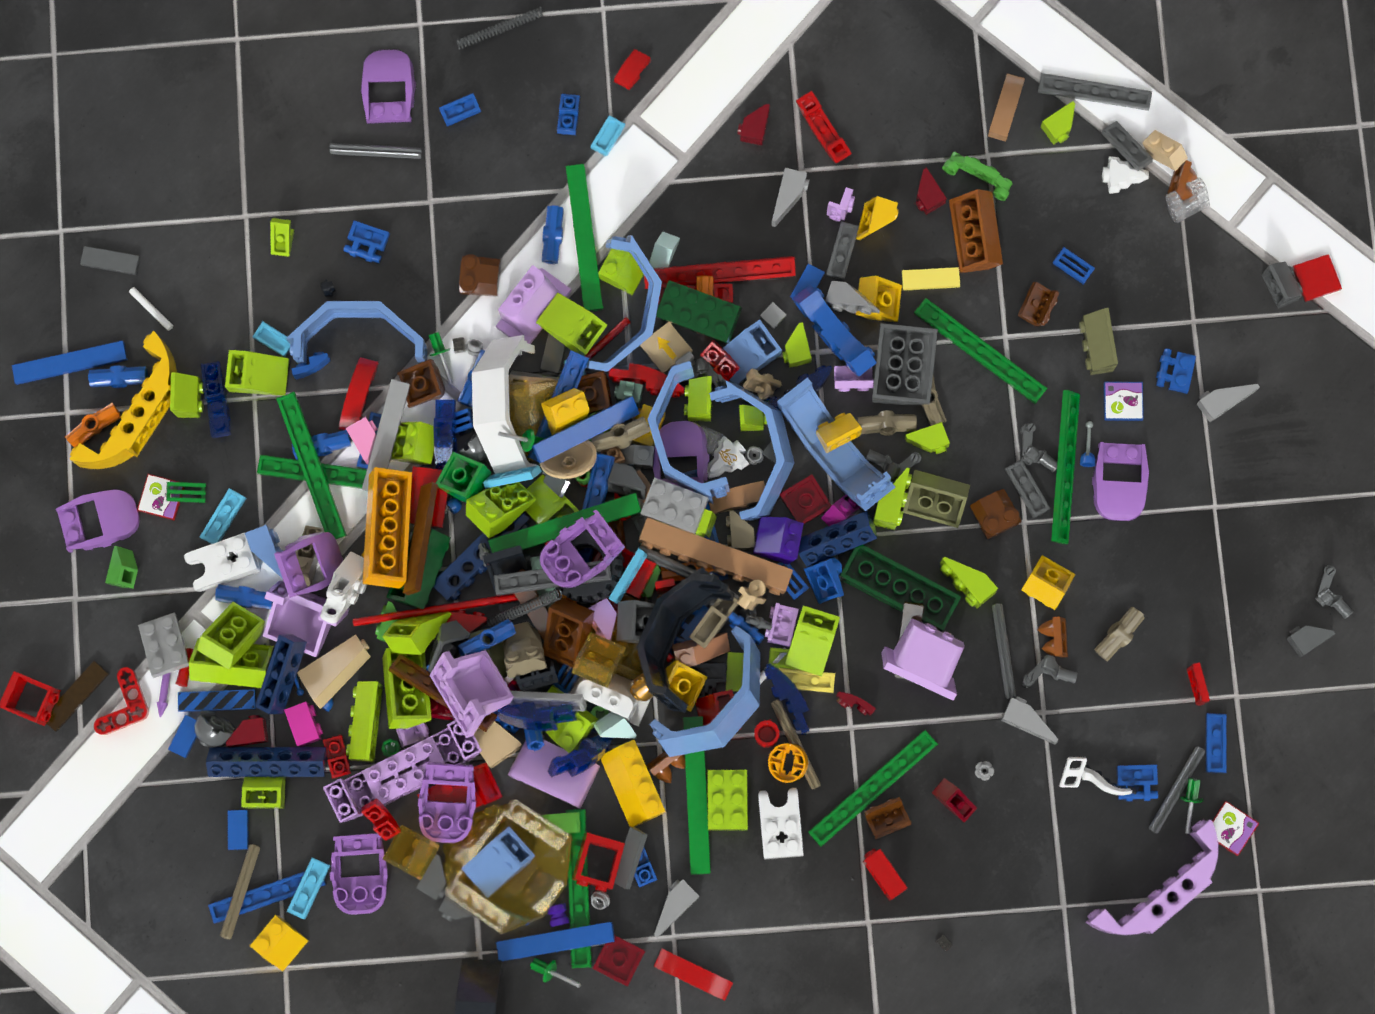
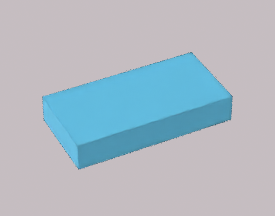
[590,115,626,157]
[253,322,290,358]

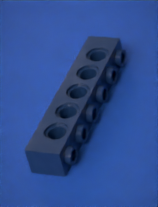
[433,513,531,602]
[206,747,328,777]

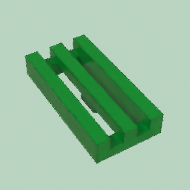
[166,482,206,503]

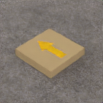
[640,322,693,374]

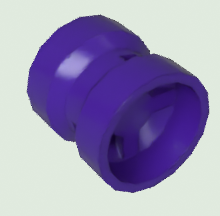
[547,903,570,927]

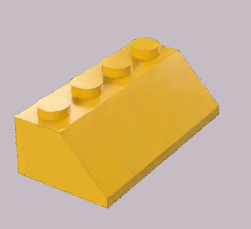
[600,740,666,827]

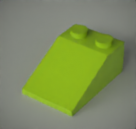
[538,685,599,754]

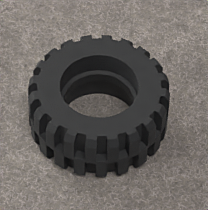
[556,529,625,604]

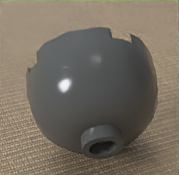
[458,433,489,462]
[194,710,234,747]

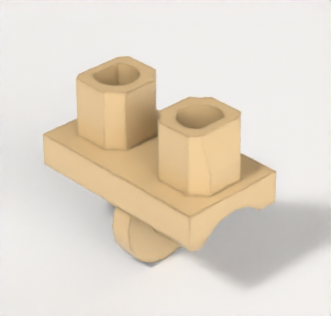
[743,369,782,400]
[736,580,766,611]

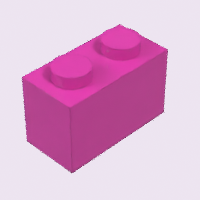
[284,702,323,747]

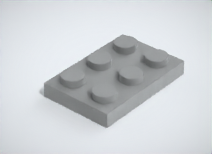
[640,478,709,534]
[138,612,189,678]

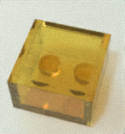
[572,632,626,688]
[383,825,440,880]

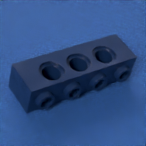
[798,511,877,567]
[255,635,307,714]

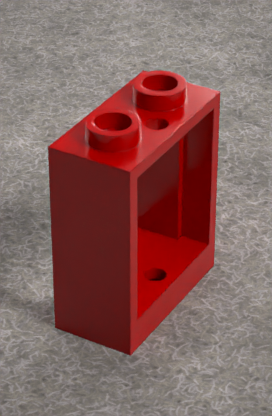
[0,671,61,726]
[572,833,625,892]
[862,849,907,901]

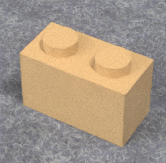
[1142,130,1188,171]

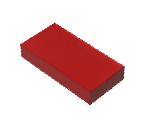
[655,578,675,595]
[473,762,503,805]

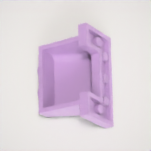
[496,265,572,344]
[263,581,350,657]
[881,618,964,700]
[430,650,514,738]

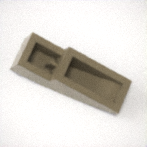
[689,596,739,649]

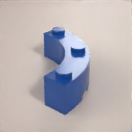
[792,285,877,377]

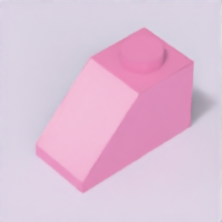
[346,417,378,464]

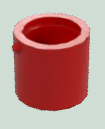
[754,719,779,748]

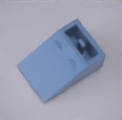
[723,320,782,385]
[245,525,283,579]
[461,826,535,898]

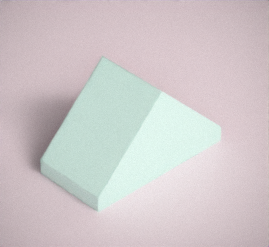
[649,232,680,268]
[594,712,637,738]

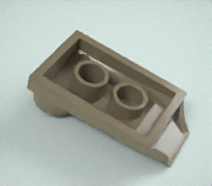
[503,622,547,678]

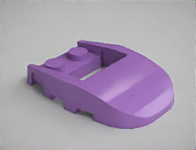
[361,50,416,123]
[653,421,709,489]
[1092,442,1149,521]
[56,490,140,553]
[540,509,625,588]
[274,532,343,598]
[418,762,476,843]
[330,834,388,914]

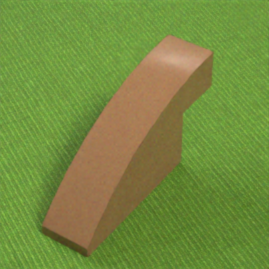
[988,73,1025,142]

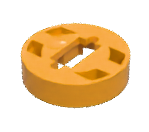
[768,743,808,783]

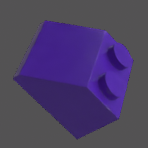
[753,517,804,565]

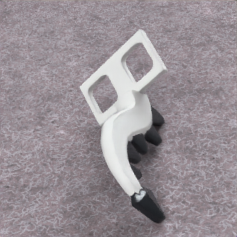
[1059,757,1139,795]

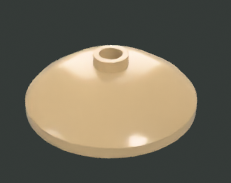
[540,440,597,479]

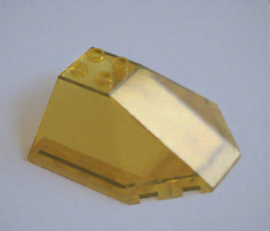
[443,800,572,934]

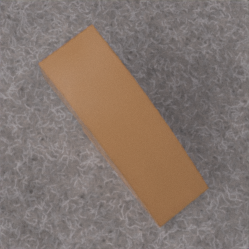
[709,481,765,514]

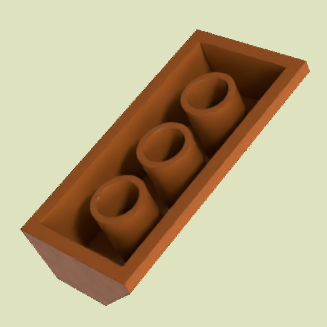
[949,189,1003,273]

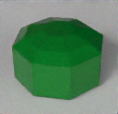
[381,739,401,757]

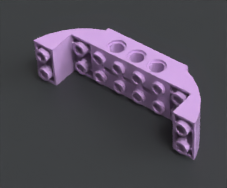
[323,720,482,823]
[1086,820,1218,935]

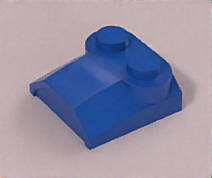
[804,557,844,604]

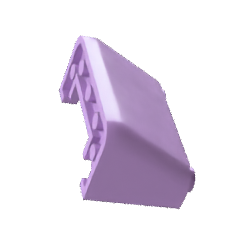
[508,736,600,809]

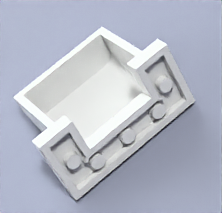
[570,660,651,727]

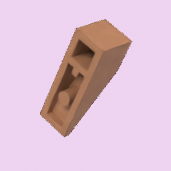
[671,632,730,667]

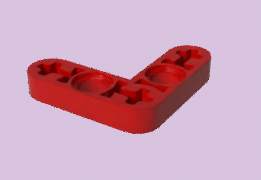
[94,667,149,735]

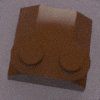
[459,254,501,297]
[397,359,445,408]
[577,371,612,414]
[970,489,1022,540]

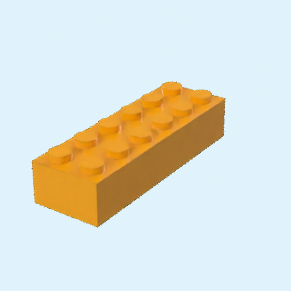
[362,467,412,589]

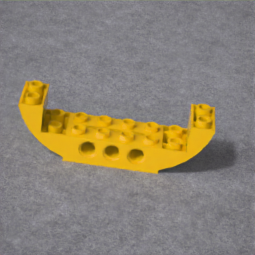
[69,331,177,469]

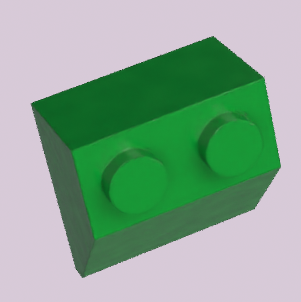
[436,452,492,503]

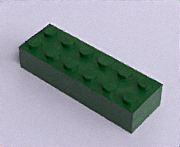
[840,545,961,632]

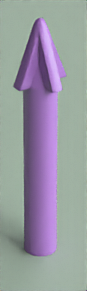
[156,672,171,718]

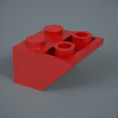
[695,689,741,730]

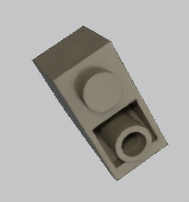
[726,510,755,551]

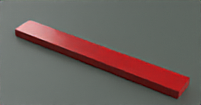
[644,256,796,289]

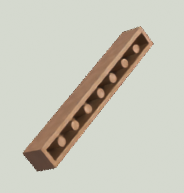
[638,517,793,595]

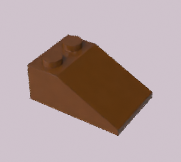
[543,597,594,669]

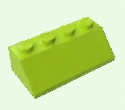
[189,638,274,688]
[382,648,431,729]
[346,681,383,763]

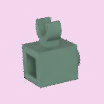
[614,380,643,408]

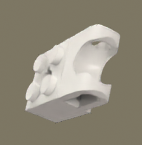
[184,533,261,592]
[320,552,367,624]
[758,788,803,859]

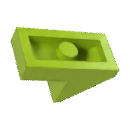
[270,218,294,257]

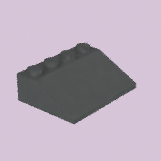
[872,323,938,405]

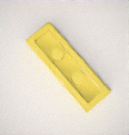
[902,267,960,290]
[775,668,835,693]

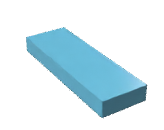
[483,465,542,489]
[200,488,246,544]
[608,548,648,604]
[287,857,330,920]

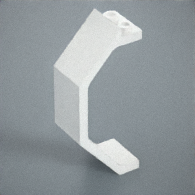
[472,335,537,474]

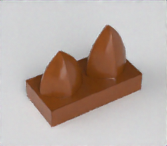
[1167,160,1198,200]
[1037,617,1068,658]
[646,751,685,783]

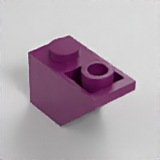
[821,495,861,526]

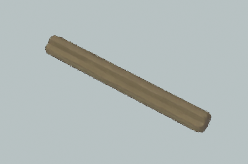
[771,699,820,789]
[220,844,260,939]

